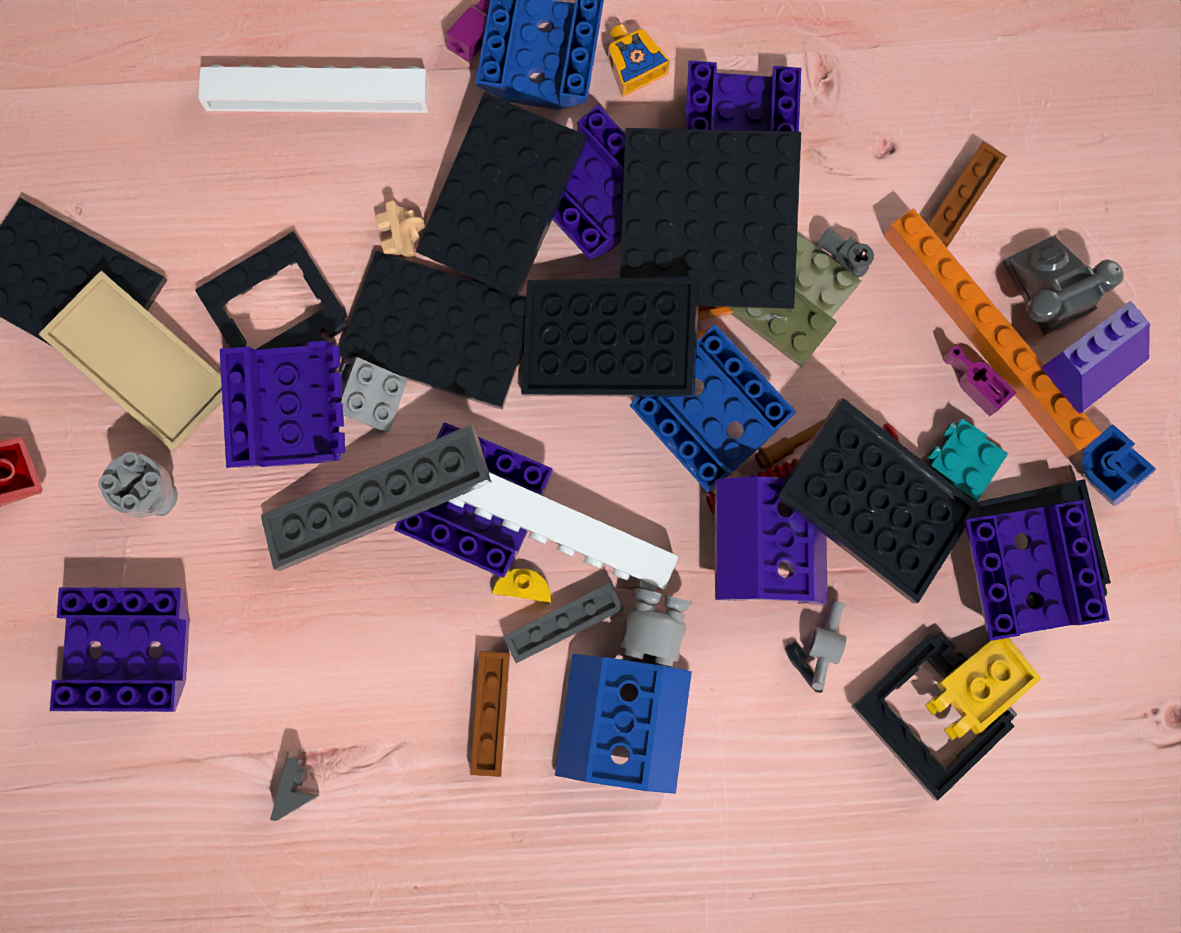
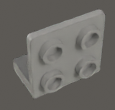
[337,357,407,432]

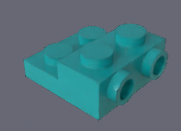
[926,419,1009,502]

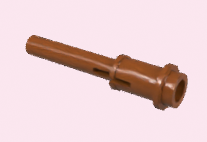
[755,418,826,469]

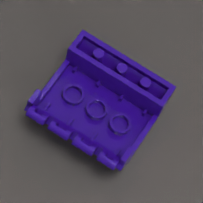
[219,341,346,468]

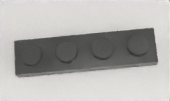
[503,582,624,664]

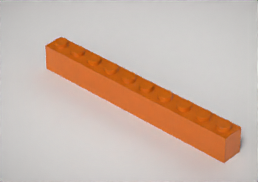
[884,208,1102,458]

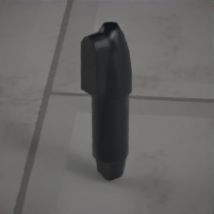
[785,642,823,693]

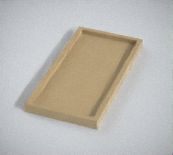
[39,271,222,452]

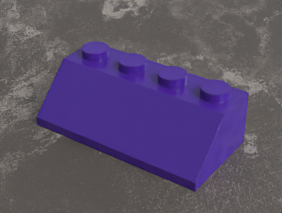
[1041,301,1150,414]

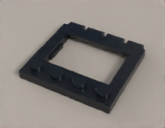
[195,231,348,350]
[971,479,1111,609]
[851,632,1017,801]

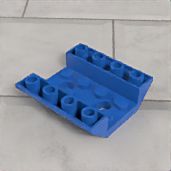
[475,0,604,110]
[629,324,797,492]
[555,654,692,794]

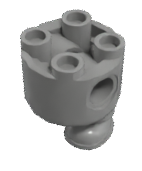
[98,452,178,518]
[619,588,691,666]

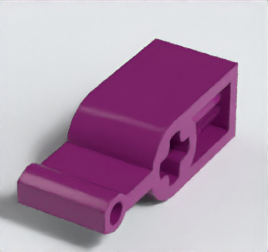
[446,0,490,62]
[942,345,1017,417]

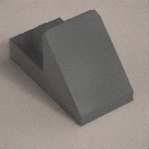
[270,756,320,821]

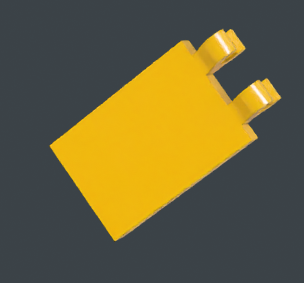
[924,638,1041,740]

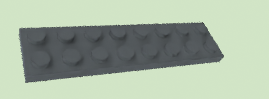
[261,425,492,571]

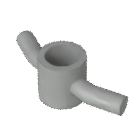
[808,600,847,690]

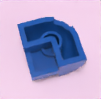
[1081,424,1156,506]

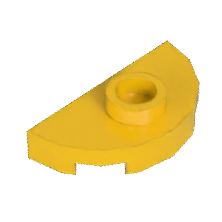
[492,569,551,603]

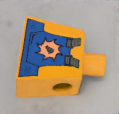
[608,24,670,97]

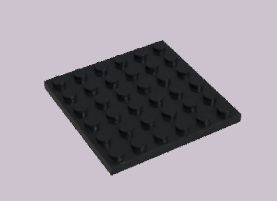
[620,128,801,309]

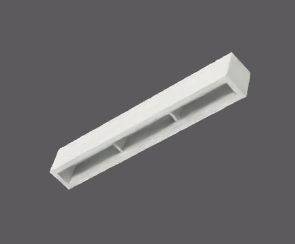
[198,65,429,113]
[448,473,679,592]

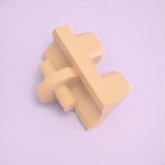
[376,200,425,258]

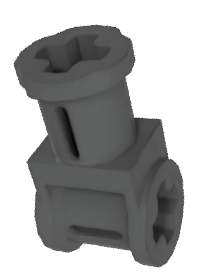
[816,226,874,278]

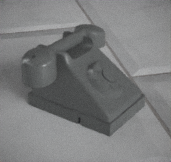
[1003,235,1124,335]

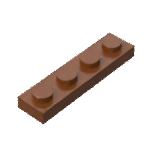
[928,141,1007,247]
[470,651,510,777]

